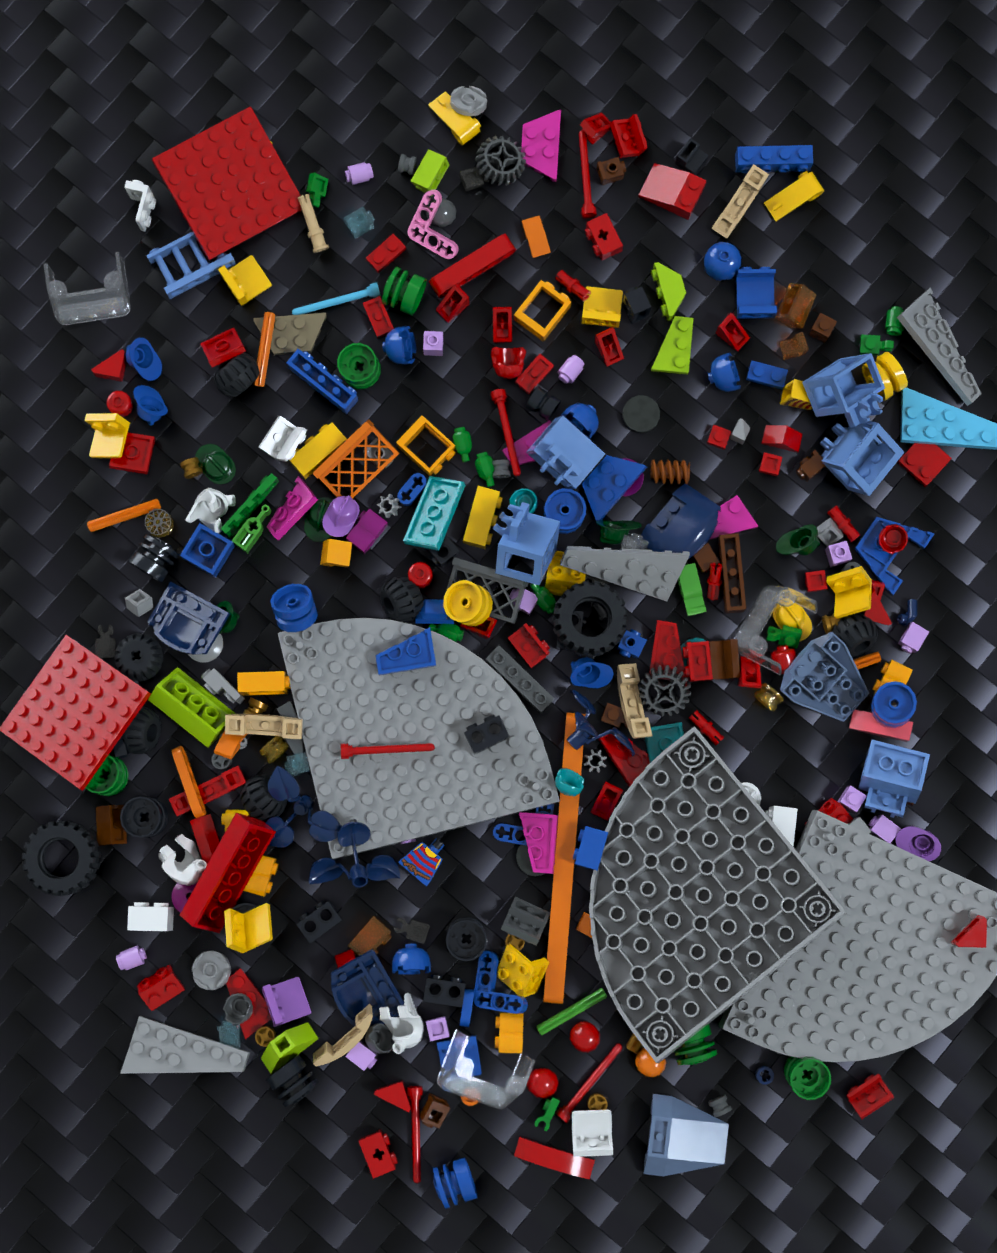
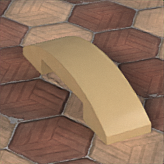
[711,164,769,239]
[617,663,652,739]
[225,714,303,739]
[313,1004,373,1066]

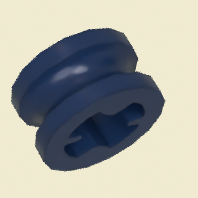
[755,1066,774,1085]

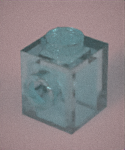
[344,207,375,239]

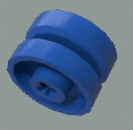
[543,488,586,534]
[270,584,318,632]
[871,681,917,728]

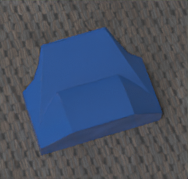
[415,599,454,624]

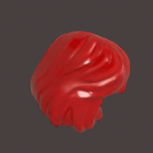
[491,347,526,379]

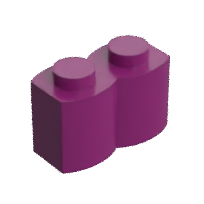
[346,509,388,554]

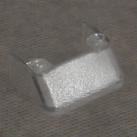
[44,252,131,325]
[734,585,818,675]
[437,1030,536,1109]

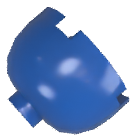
[704,242,741,281]
[383,326,416,364]
[708,352,741,392]
[561,403,599,439]
[392,944,431,975]

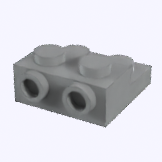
[201,668,245,704]

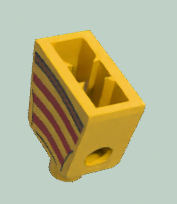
[780,379,813,410]

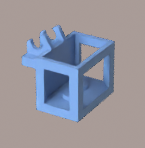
[802,353,885,427]
[526,416,605,489]
[820,421,904,496]
[493,502,560,585]
[858,740,930,818]

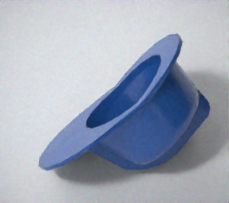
[125,338,162,381]
[133,385,168,426]
[570,657,614,688]

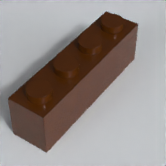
[717,533,746,614]

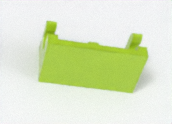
[411,149,449,196]

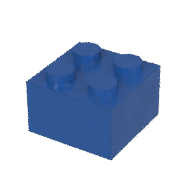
[180,523,235,578]
[572,826,608,871]

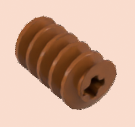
[650,460,690,484]

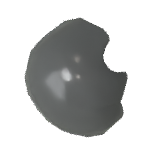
[426,198,456,228]
[223,993,253,1025]
[365,1023,393,1054]

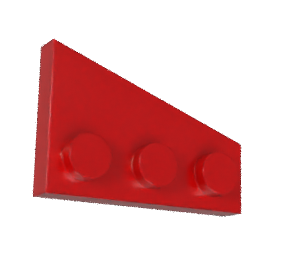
[649,620,687,683]
[598,734,650,787]
[226,968,271,1040]

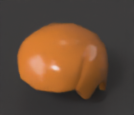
[635,1048,667,1077]

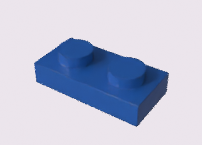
[746,360,788,389]

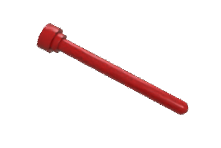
[579,130,597,218]
[490,389,521,476]
[341,743,435,759]
[555,1043,622,1123]
[407,1086,423,1183]

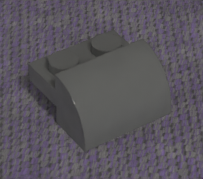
[501,897,550,946]

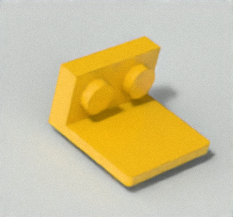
[218,255,272,306]
[581,286,623,328]
[85,413,130,458]
[545,551,586,596]
[827,566,872,619]
[224,903,273,953]
[497,944,549,997]

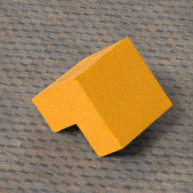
[320,539,352,567]

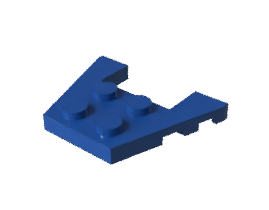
[855,517,934,596]

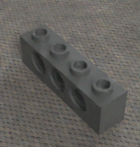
[485,645,555,714]

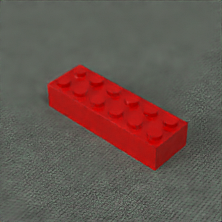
[180,813,276,933]

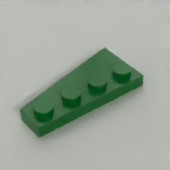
[221,473,279,539]

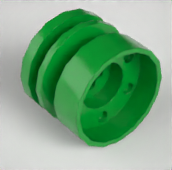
[382,267,427,316]
[337,343,381,389]
[85,755,129,796]
[674,1024,717,1065]
[784,1056,831,1100]

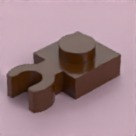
[601,703,628,729]

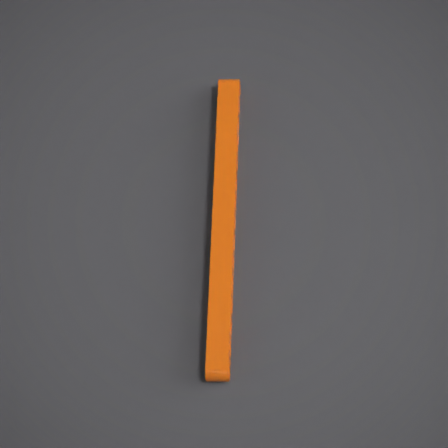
[543,712,586,1004]

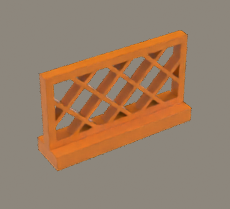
[312,420,400,499]

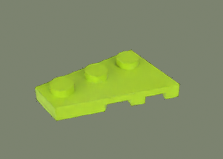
[651,316,694,375]

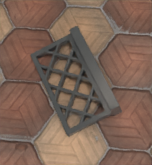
[446,557,529,624]

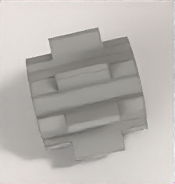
[377,494,402,518]
[583,750,607,773]

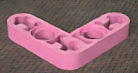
[408,189,459,259]

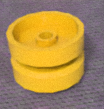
[862,352,908,401]
[443,580,493,626]

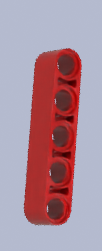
[429,234,516,298]

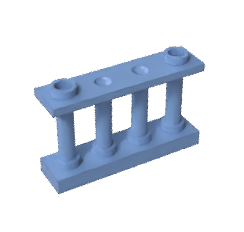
[146,232,236,299]

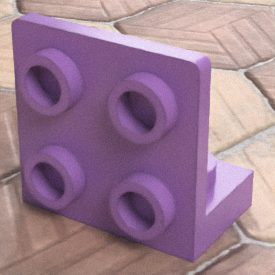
[262,977,311,1027]

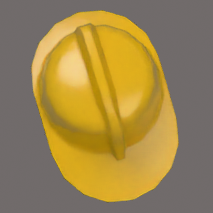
[773,599,812,641]

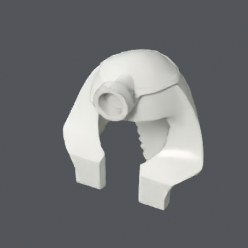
[185,488,236,534]
[158,834,207,886]
[379,993,424,1054]

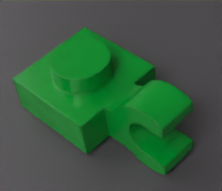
[306,173,329,208]
[859,334,894,356]
[766,625,802,649]
[535,1096,560,1131]

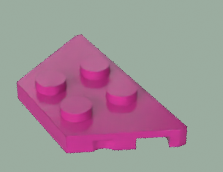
[521,110,561,182]

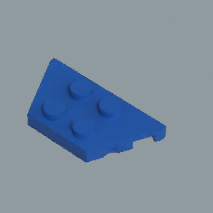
[582,455,647,521]

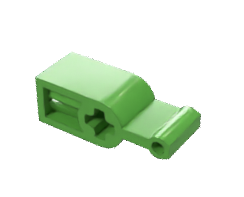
[232,504,271,554]
[678,563,707,616]

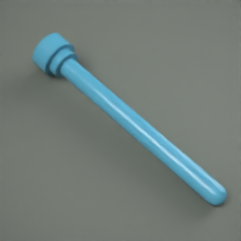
[292,282,381,315]

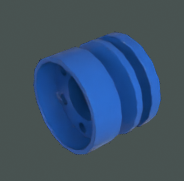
[433,1157,478,1209]

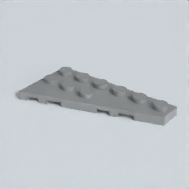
[897,288,981,406]
[560,546,690,601]
[120,1016,250,1074]

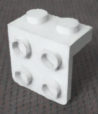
[125,180,156,232]
[258,416,307,462]
[572,1110,613,1157]

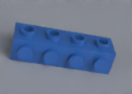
[735,145,813,173]
[286,349,358,415]

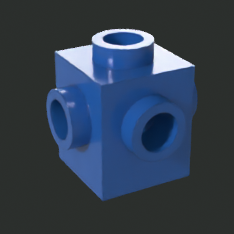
[617,629,647,659]

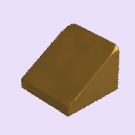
[626,1033,643,1053]

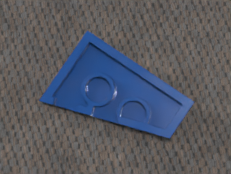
[375,627,436,676]

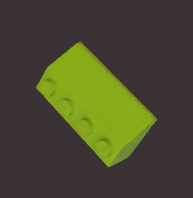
[148,667,236,747]

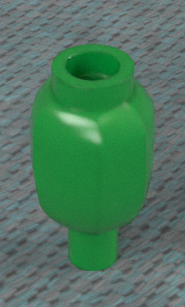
[452,427,472,462]
[475,452,495,487]
[530,583,556,614]
[429,624,464,642]

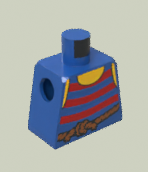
[398,838,445,887]

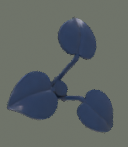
[567,689,635,757]
[266,766,342,848]
[308,822,400,887]

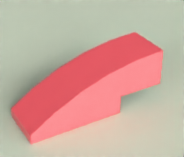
[849,710,913,742]

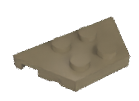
[253,313,326,355]

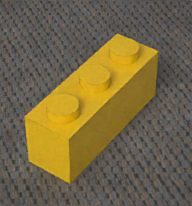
[289,423,347,480]
[463,486,503,549]

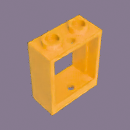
[514,280,571,342]
[396,415,456,476]
[237,671,291,696]

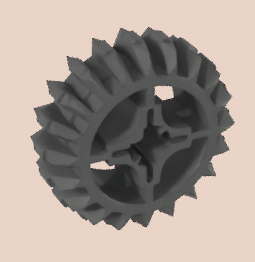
[475,135,526,186]
[639,665,691,717]

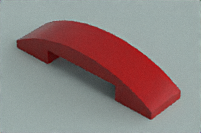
[169,765,246,817]
[514,1136,595,1179]

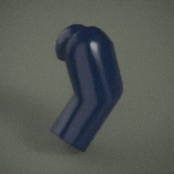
[897,599,917,626]

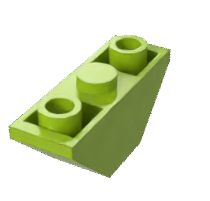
[651,262,686,321]
[261,1022,319,1074]

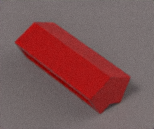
[190,814,220,864]

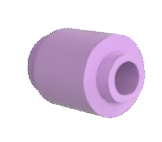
[345,162,374,185]
[558,355,585,384]
[116,945,147,970]

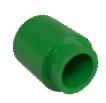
[885,306,904,336]

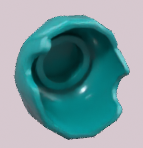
[509,488,538,514]
[555,768,584,797]

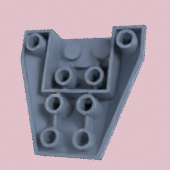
[780,632,869,722]
[643,1094,729,1176]

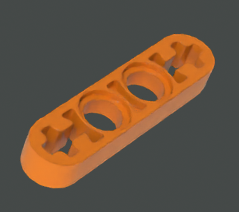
[172,746,206,818]

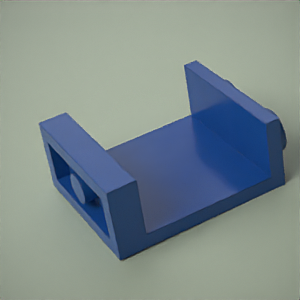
[736,267,777,319]

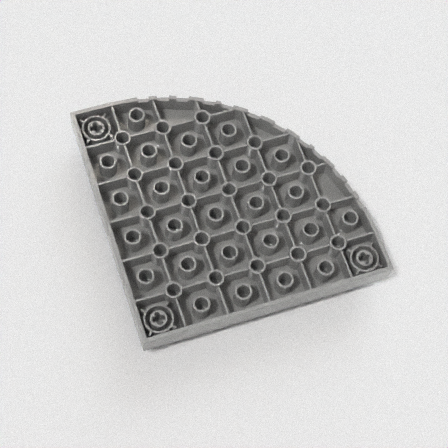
[278,618,560,859]
[589,726,847,1063]
[718,810,997,1062]

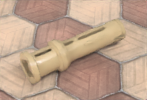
[298,194,329,253]

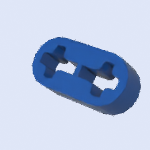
[397,473,427,506]
[459,989,475,1027]

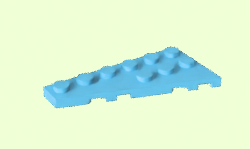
[900,388,997,450]

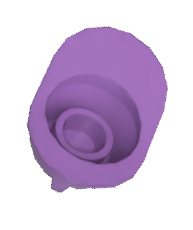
[322,495,360,537]
[895,826,941,862]

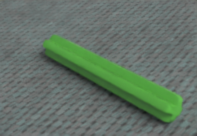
[537,988,607,1035]

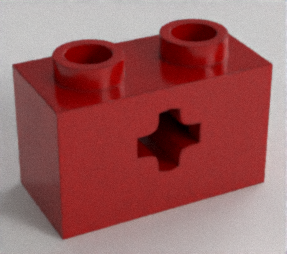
[584,213,623,260]
[359,1130,398,1179]

